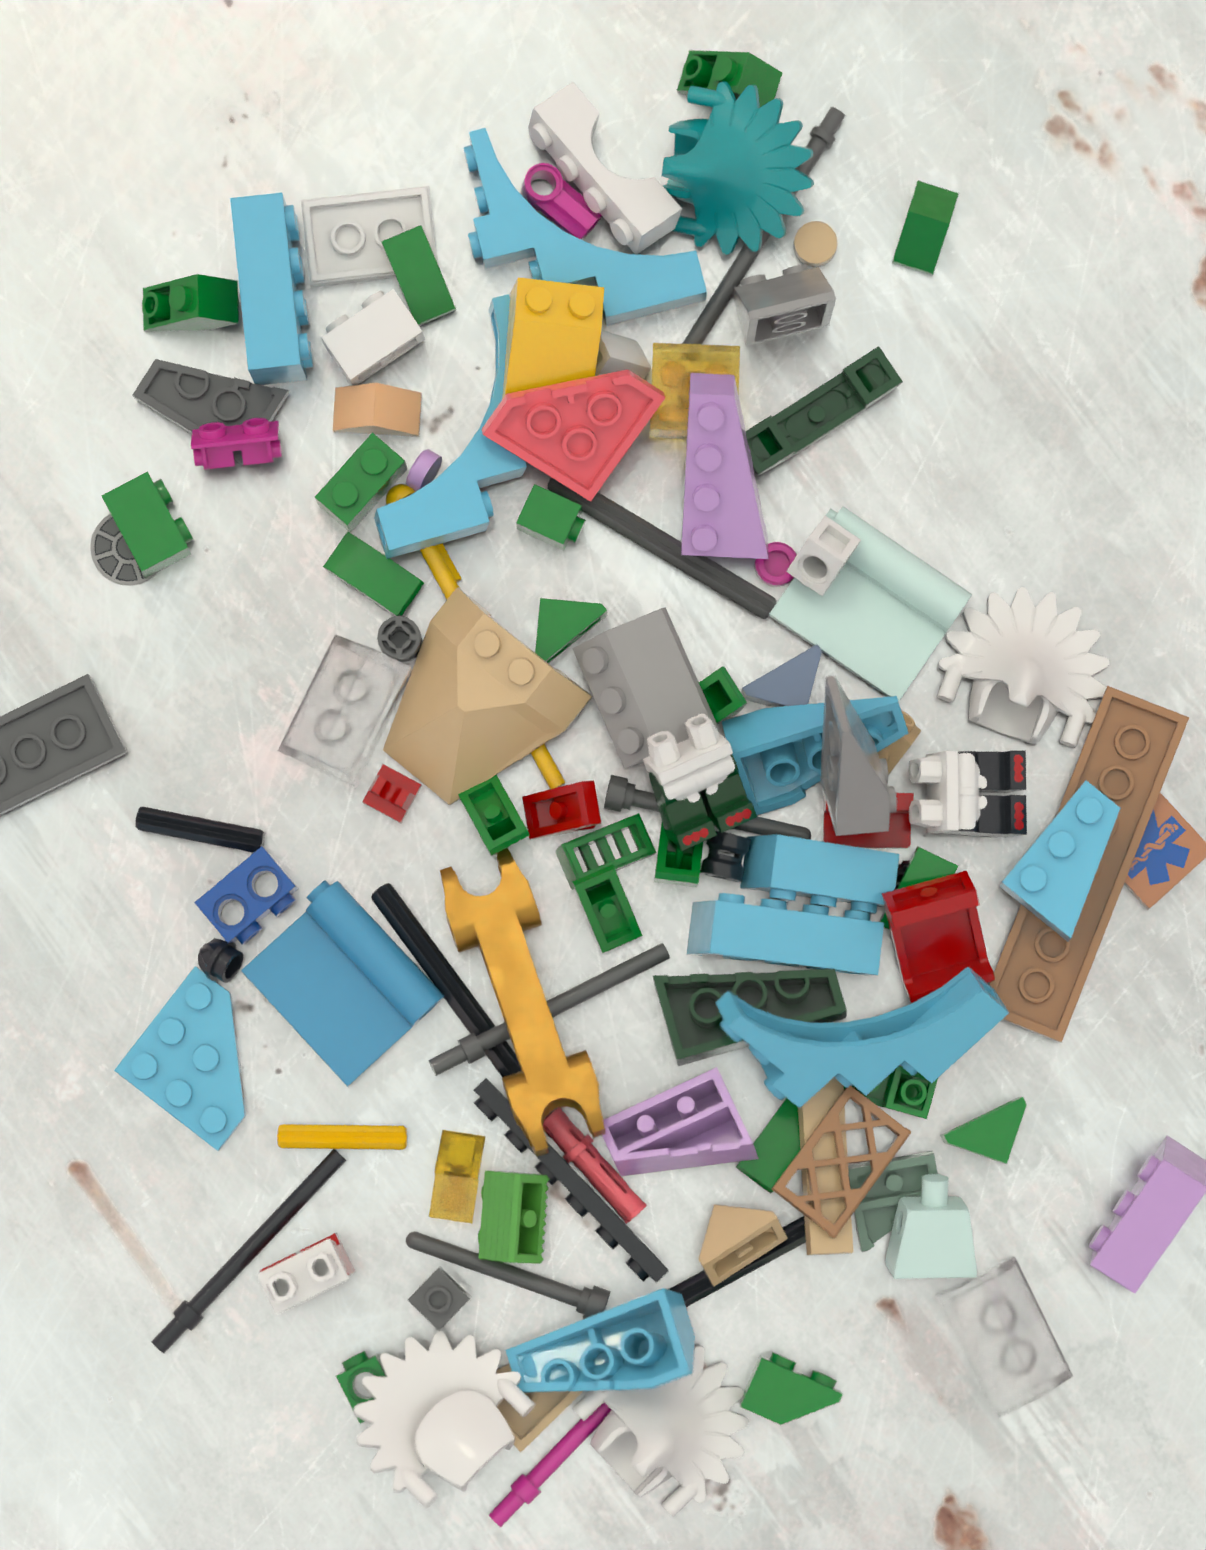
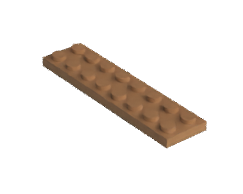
[989,686,1189,1043]

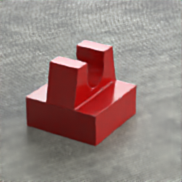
[362,764,422,823]

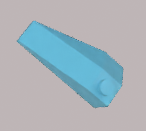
[506,1288,695,1393]

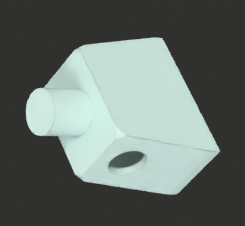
[885,1174,977,1279]

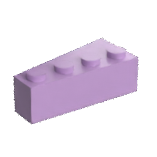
[681,373,769,559]

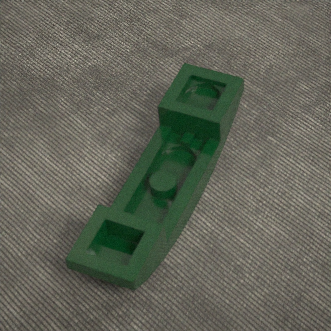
[745,346,903,476]

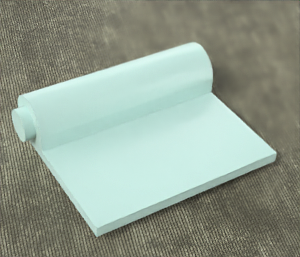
[769,506,972,702]

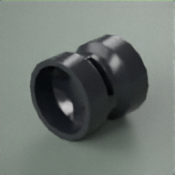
[700,831,751,883]

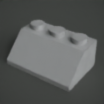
[572,607,718,768]

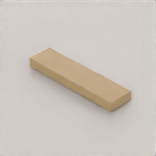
[798,1077,854,1255]

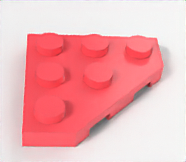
[482,369,666,502]

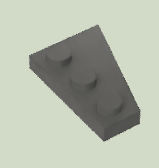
[132,359,289,466]

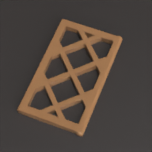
[772,1086,911,1238]

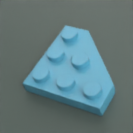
[114,966,246,1151]

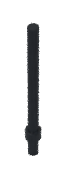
[151,1149,347,1354]

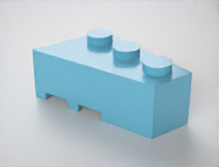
[1000,780,1120,942]
[740,834,900,914]

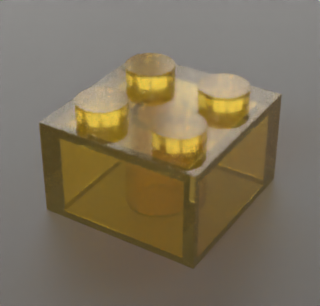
[649,343,740,439]

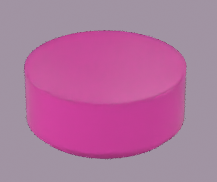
[755,542,797,587]

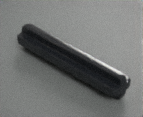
[135,807,264,852]

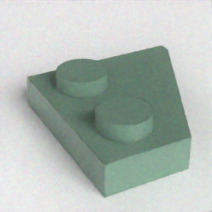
[848,1151,938,1252]

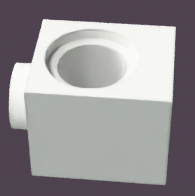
[786,515,861,596]

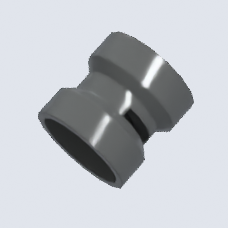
[377,616,423,664]

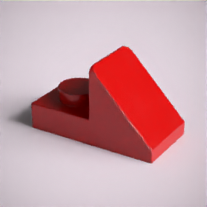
[522,780,601,839]

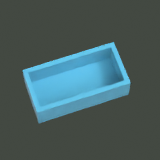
[230,192,313,385]

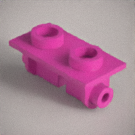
[191,418,282,470]

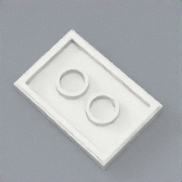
[301,185,438,287]

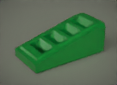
[555,813,657,890]

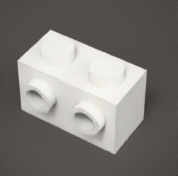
[321,289,425,386]

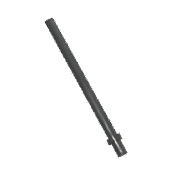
[681,107,845,354]

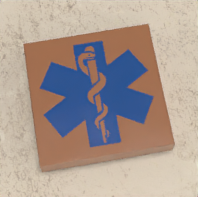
[1124,793,1206,910]

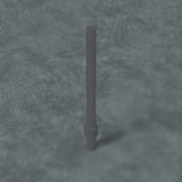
[428,943,670,1076]

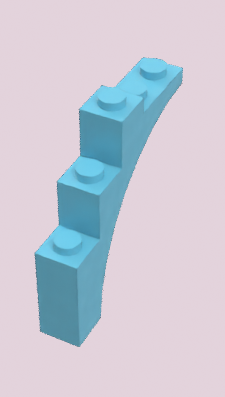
[463,128,707,326]
[374,294,527,559]
[716,967,1009,1108]

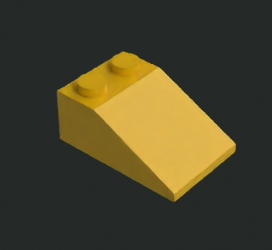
[502,277,604,399]

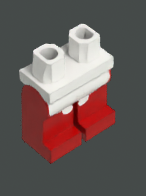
[257,1232,355,1315]

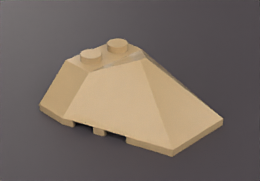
[383,587,593,805]

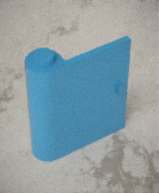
[241,880,445,1087]

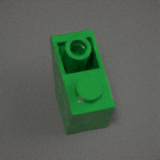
[677,50,782,107]
[142,274,238,331]
[739,1352,843,1425]

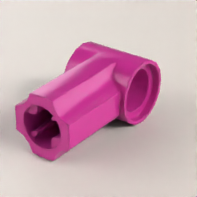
[520,163,602,240]

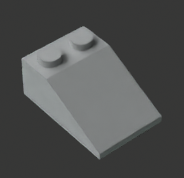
[733,264,836,346]
[820,676,897,836]

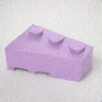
[602,1067,759,1176]
[1089,1135,1206,1294]

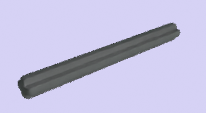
[547,478,776,619]

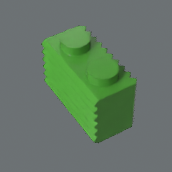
[478,1170,549,1264]

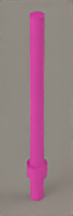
[489,1402,611,1527]

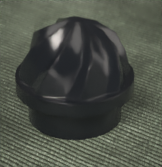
[198,938,243,983]

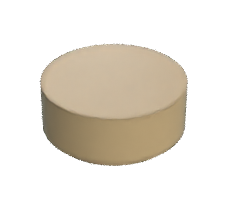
[794,221,837,267]

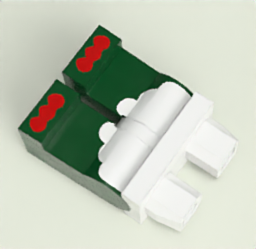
[643,714,757,851]

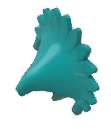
[661,81,814,255]

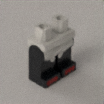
[909,750,1027,838]

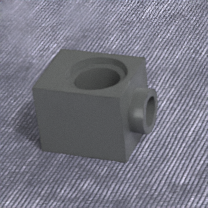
[408,1266,472,1331]

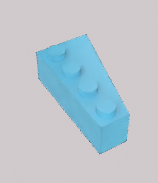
[687,893,884,976]

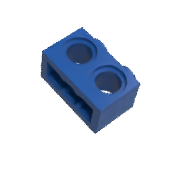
[194,846,299,945]

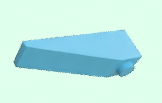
[722,696,909,815]

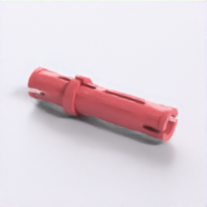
[542,1107,647,1224]

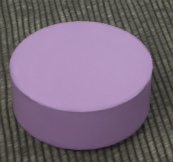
[406,449,442,491]

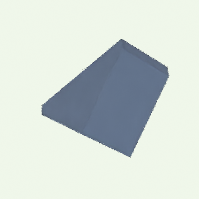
[741,644,822,707]

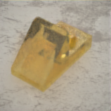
[429,1130,486,1224]

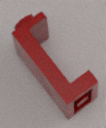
[882,870,995,1003]

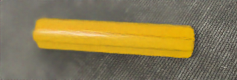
[277,1124,407,1150]

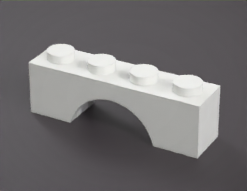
[528,82,682,254]

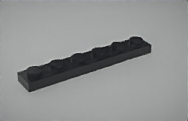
[474,1078,669,1283]

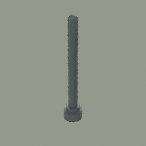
[604,775,811,840]
[406,1232,611,1319]

